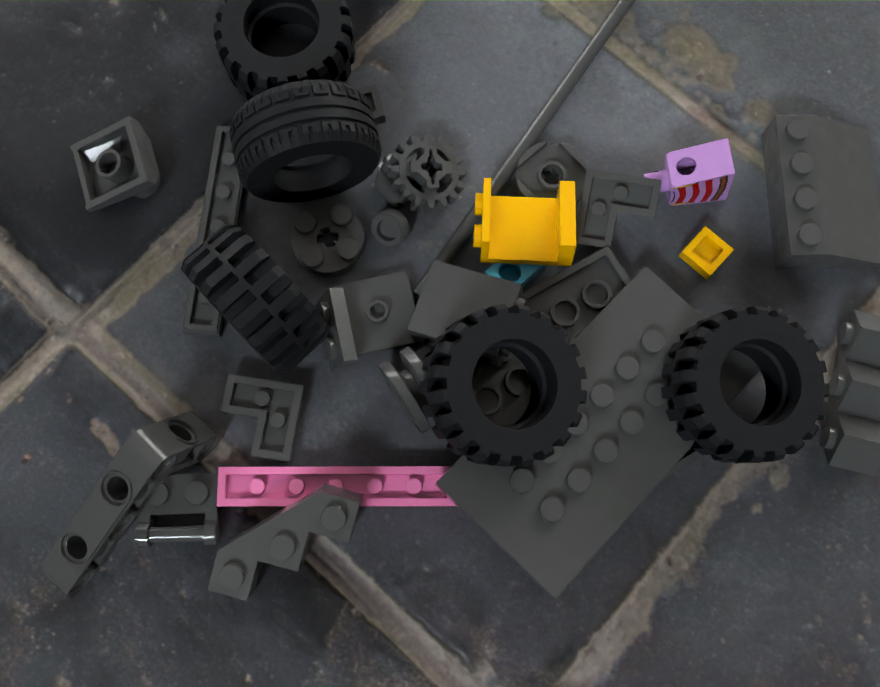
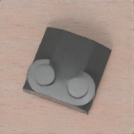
[70,116,160,212]

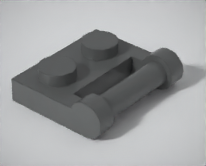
[135,473,221,548]

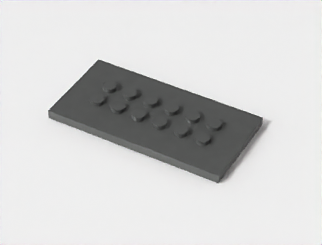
[435,266,760,600]

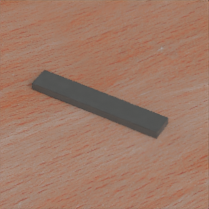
[181,125,246,337]

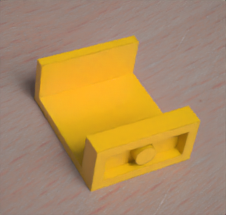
[473,178,576,266]

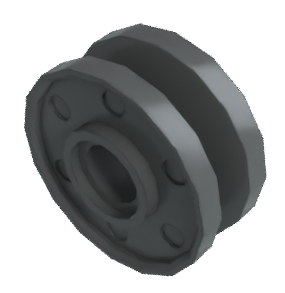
[378,346,431,434]

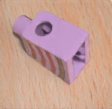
[643,138,735,206]

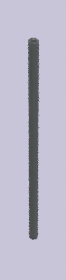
[412,0,635,298]

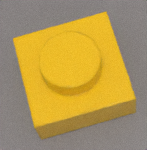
[679,226,734,280]

